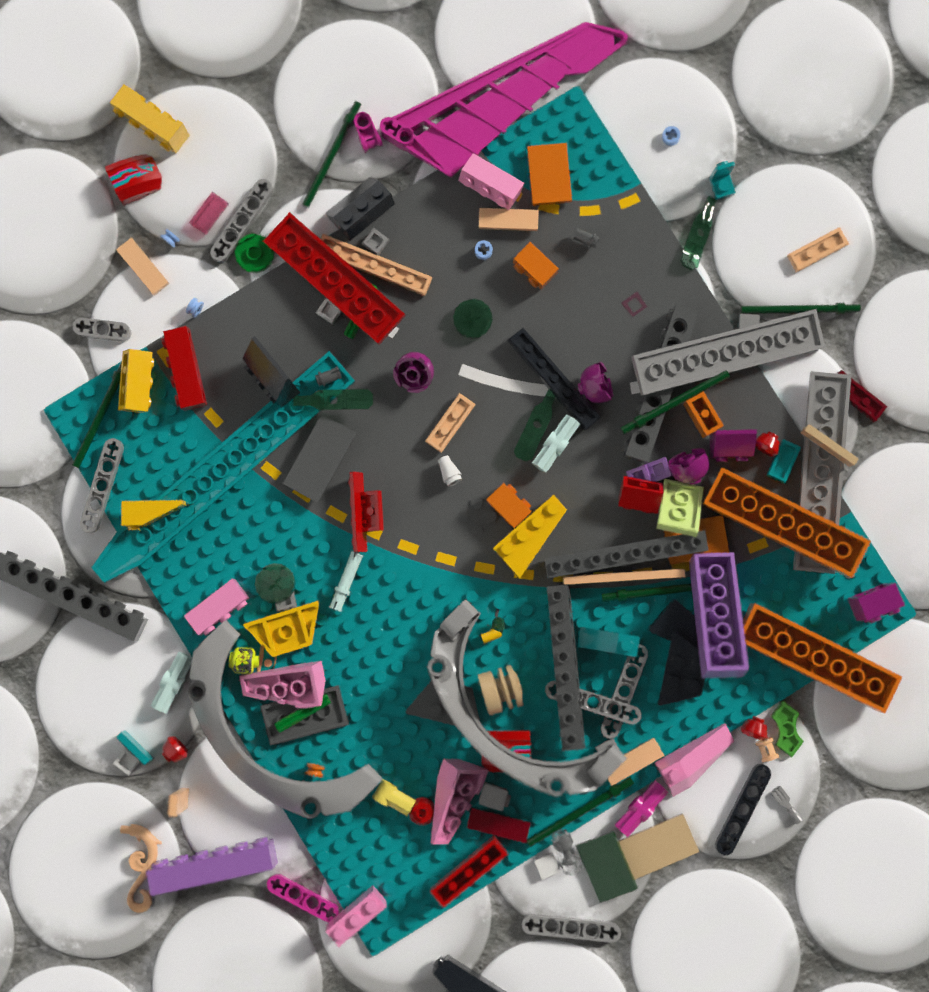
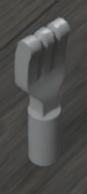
[771,786,803,824]

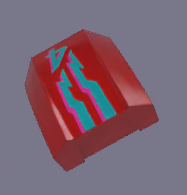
[105,154,162,206]
[481,730,531,772]

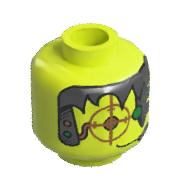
[229,647,259,674]

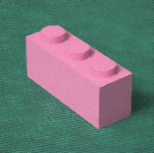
[458,153,524,210]
[184,579,249,636]
[325,885,386,947]

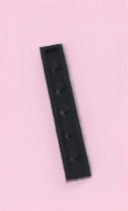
[508,328,601,431]

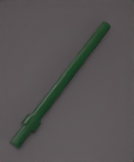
[302,101,362,208]
[741,303,861,315]
[72,362,122,468]
[620,370,730,434]
[601,583,692,602]
[527,777,634,847]

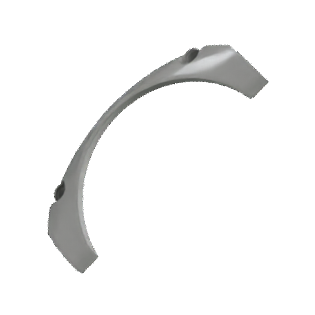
[428,600,627,796]
[188,620,383,819]

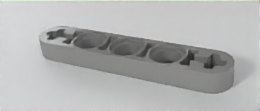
[211,179,273,263]
[80,438,124,533]
[601,644,648,739]
[545,681,641,724]
[521,914,621,943]

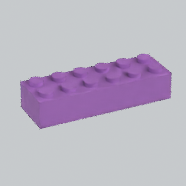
[689,553,749,678]
[146,837,278,896]

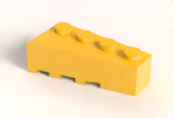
[110,84,190,153]
[493,495,567,579]

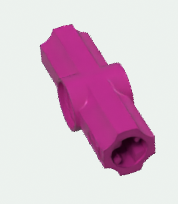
[615,780,669,837]

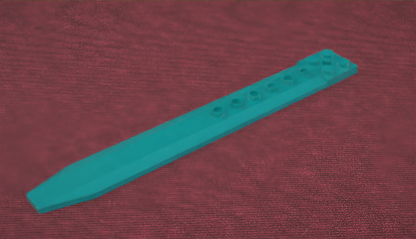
[91,351,356,583]

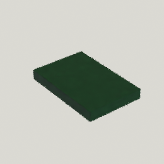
[576,831,638,903]

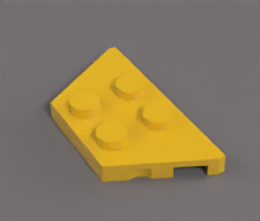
[243,601,319,657]

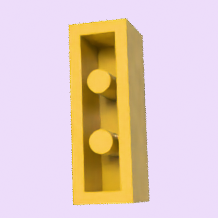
[118,349,154,413]

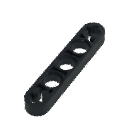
[715,764,771,856]

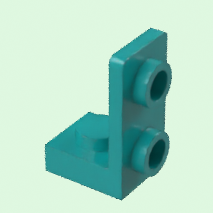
[709,161,736,200]

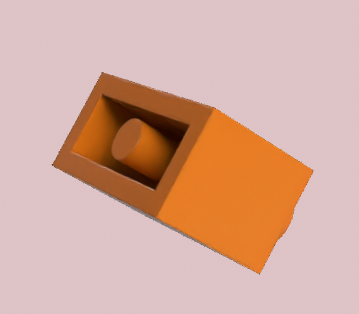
[513,242,559,290]
[683,391,724,438]
[486,483,532,529]

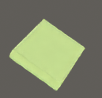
[657,479,704,537]

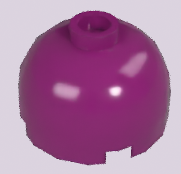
[393,352,434,393]
[578,362,613,403]
[668,448,709,485]

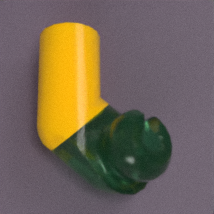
[481,617,505,644]

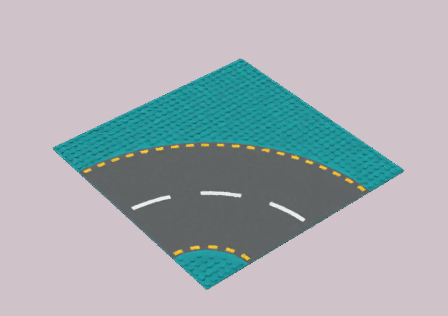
[44,86,916,956]

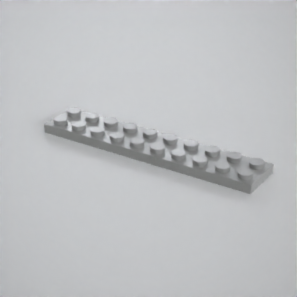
[631,309,825,395]
[793,371,851,574]

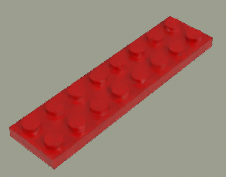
[263,212,406,345]

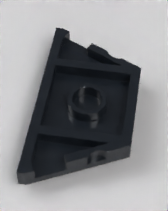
[658,630,705,706]

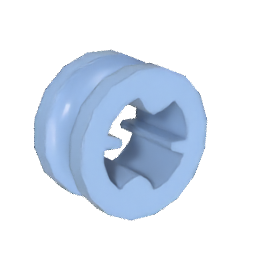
[662,126,680,146]
[160,229,180,248]
[475,240,492,260]
[186,298,204,318]

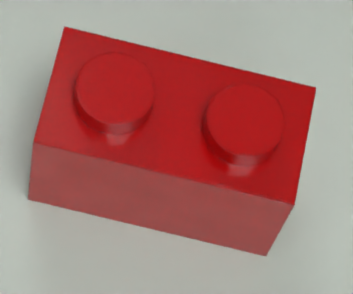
[618,476,663,514]

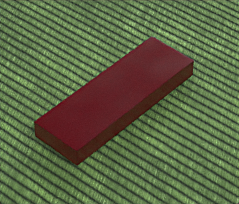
[837,370,888,422]
[467,807,531,843]

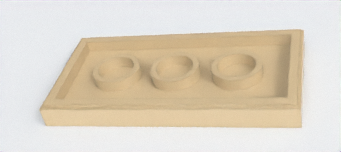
[619,813,699,879]

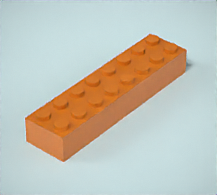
[703,468,871,579]
[742,603,902,713]

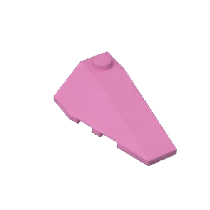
[239,661,325,708]
[655,723,734,797]
[431,759,488,844]

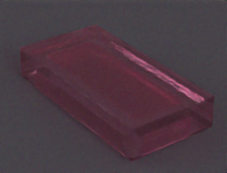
[189,192,229,235]

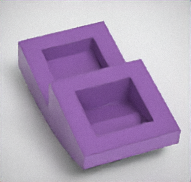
[626,457,673,482]

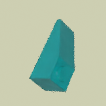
[577,627,640,657]

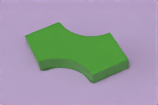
[770,700,804,757]

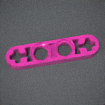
[267,874,340,923]

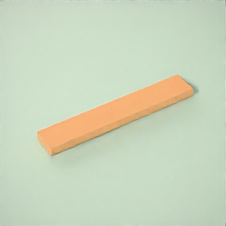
[321,234,432,296]
[562,569,685,585]

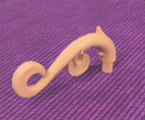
[120,824,162,913]

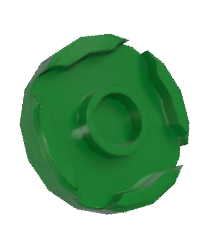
[234,233,274,273]

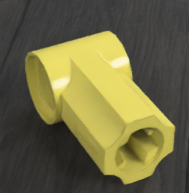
[372,779,416,816]

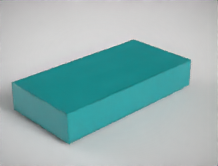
[766,439,801,484]
[116,730,154,765]

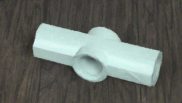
[532,414,580,473]
[151,651,192,714]

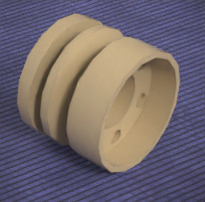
[478,665,523,715]

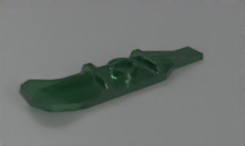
[680,196,717,270]
[293,389,373,410]
[514,389,555,462]

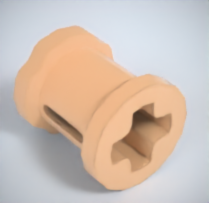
[755,737,779,762]

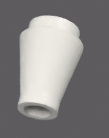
[438,455,462,487]

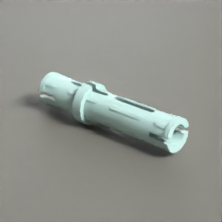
[329,551,363,612]

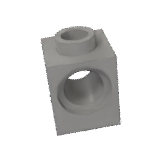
[479,782,511,811]

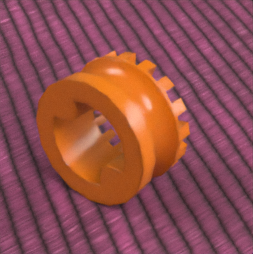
[305,763,325,777]

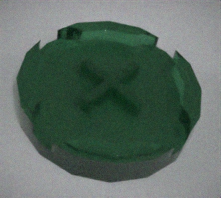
[453,299,493,339]
[255,563,296,604]

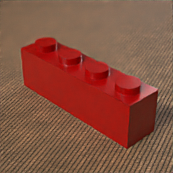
[161,326,208,411]
[430,835,507,908]

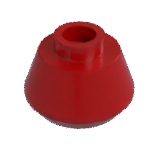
[755,431,780,457]
[740,716,767,741]
[162,736,188,763]
[409,797,435,826]

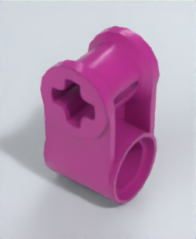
[354,112,383,153]

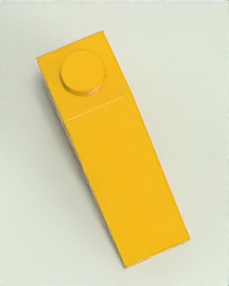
[121,500,186,530]

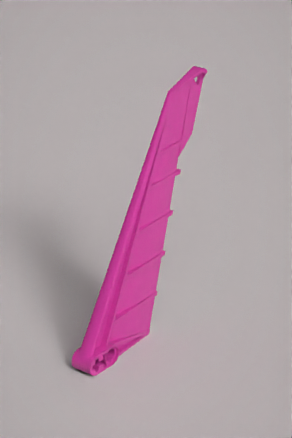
[380,22,628,177]

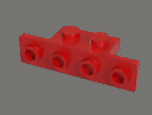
[349,472,384,552]

